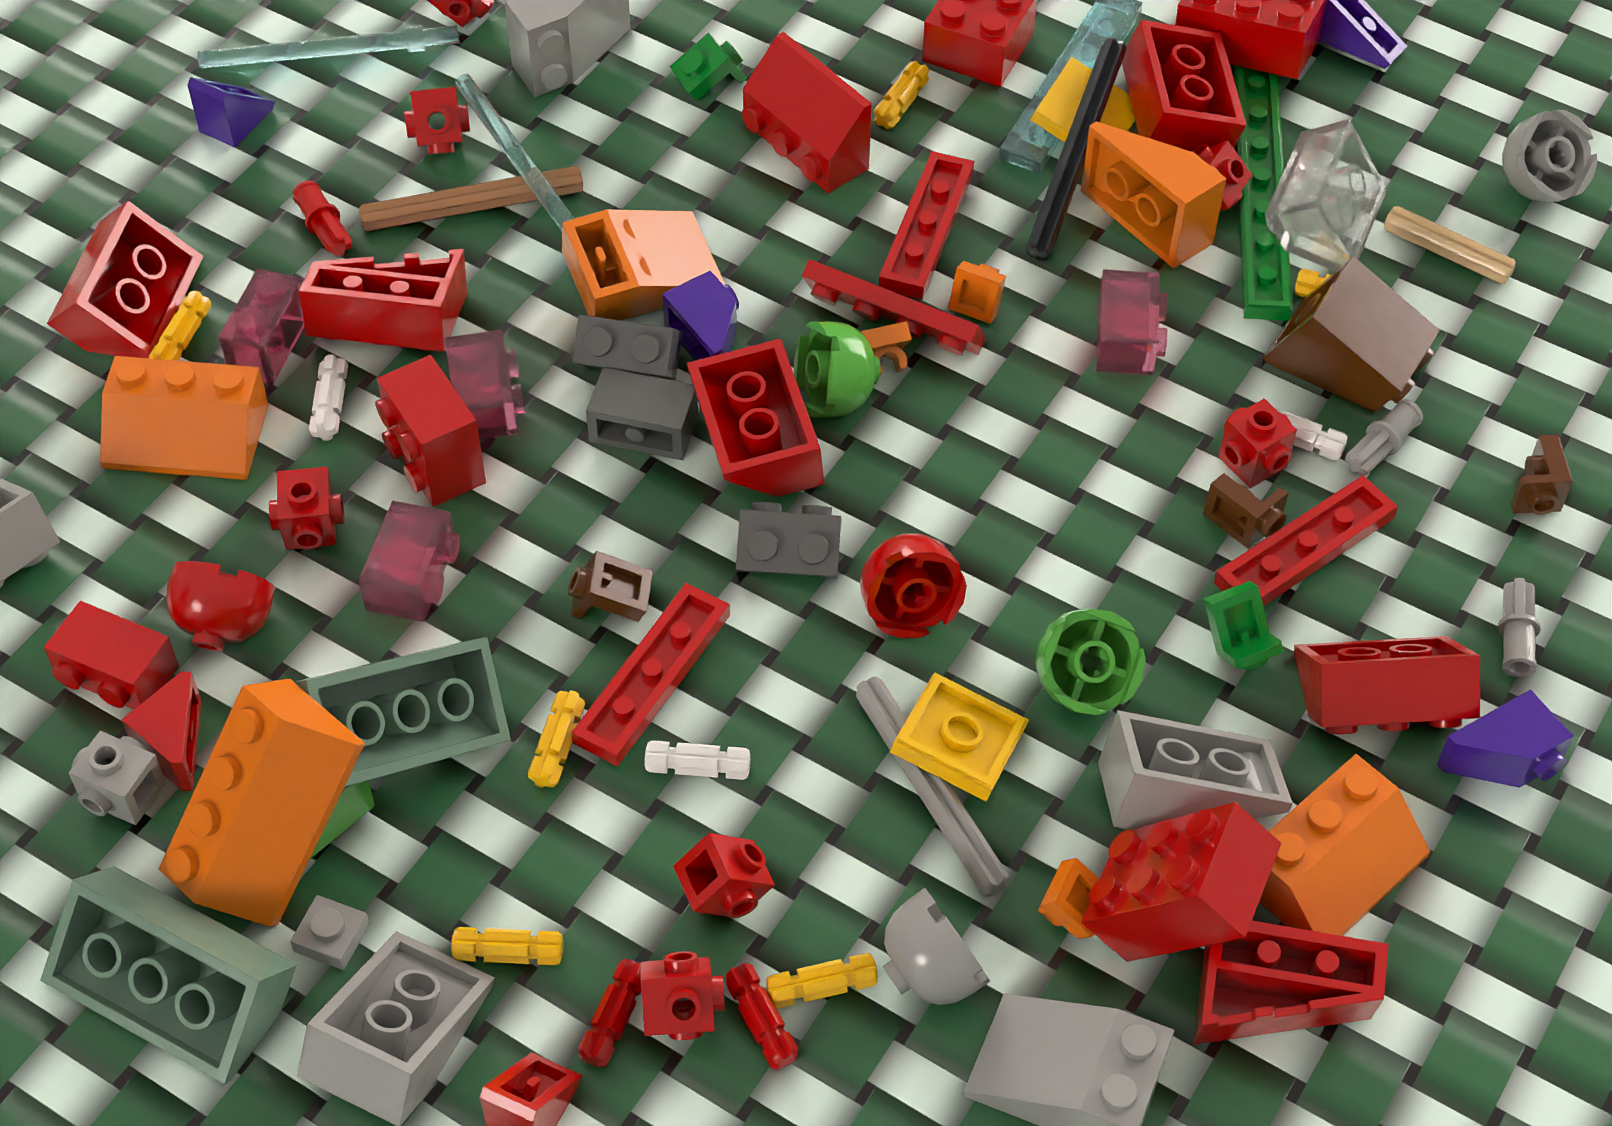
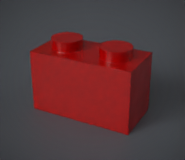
[44,600,179,709]

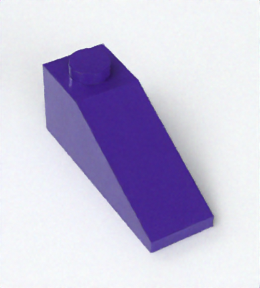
[1319,0,1407,69]

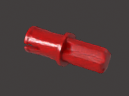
[292,181,352,257]

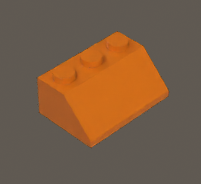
[100,356,269,480]
[1259,754,1430,936]

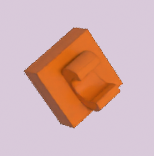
[948,261,1006,324]
[861,321,912,375]
[1038,858,1099,939]

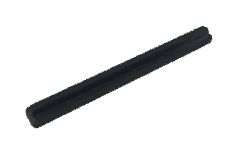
[1025,37,1127,261]

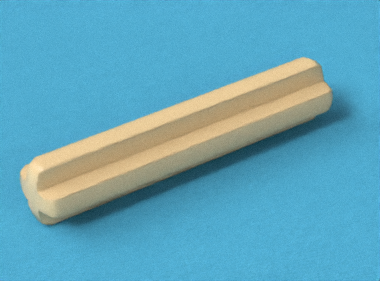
[1384,206,1516,284]

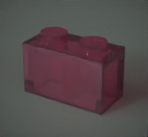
[219,268,304,385]
[1096,269,1168,375]
[445,330,525,439]
[359,500,460,622]

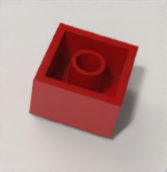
[922,0,1037,87]
[375,355,486,507]

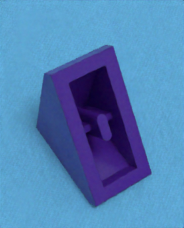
[187,77,275,148]

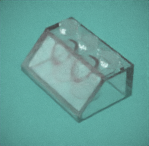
[1265,119,1387,271]

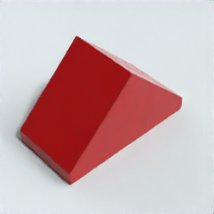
[121,671,202,791]
[480,1052,583,1126]

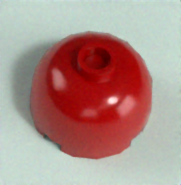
[860,533,967,638]
[166,561,275,651]

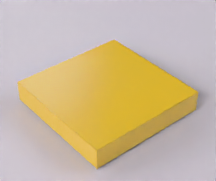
[1030,56,1135,143]
[890,672,1029,802]

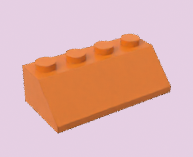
[158,679,365,927]

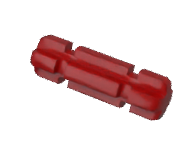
[578,959,642,1068]
[725,963,798,1070]

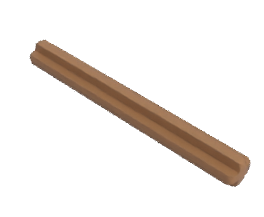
[359,166,583,232]

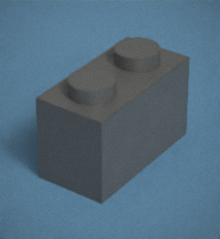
[572,315,683,379]
[586,367,698,461]

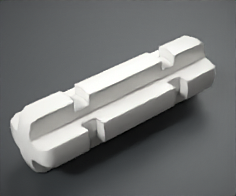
[309,355,348,441]
[1274,407,1348,461]
[645,740,751,780]

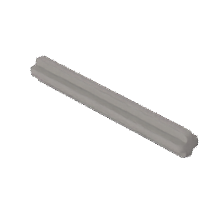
[856,676,1009,896]

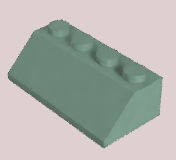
[295,637,511,787]
[40,866,297,1084]

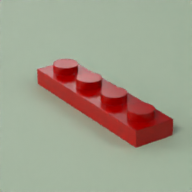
[879,151,975,300]
[801,259,986,355]
[1214,475,1398,606]
[571,583,730,767]

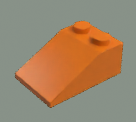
[1081,122,1226,269]

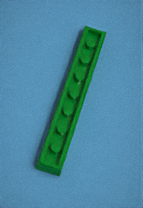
[1231,64,1293,321]

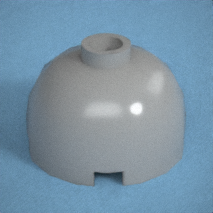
[1502,110,1597,202]
[882,888,990,1005]

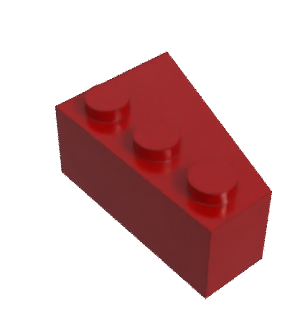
[299,249,467,352]
[1193,921,1389,1045]

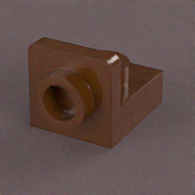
[1511,434,1573,515]
[1203,473,1289,549]
[568,551,653,622]

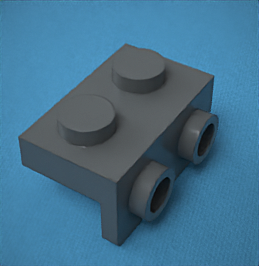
[736,502,842,578]

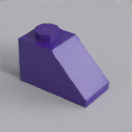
[662,270,739,361]
[1437,689,1574,788]

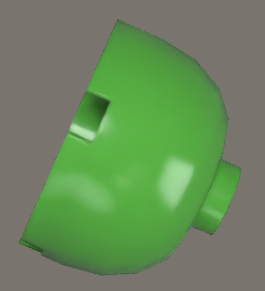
[794,322,880,417]
[1035,608,1146,715]

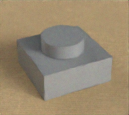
[290,895,370,971]

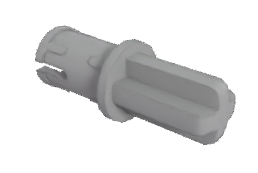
[1345,399,1423,475]
[1498,578,1541,677]

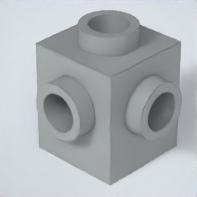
[69,731,166,825]

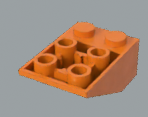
[562,209,725,321]

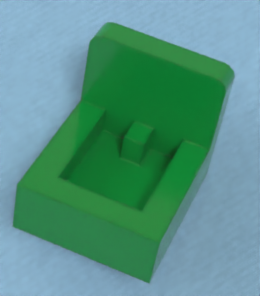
[669,32,747,101]
[1203,581,1284,669]

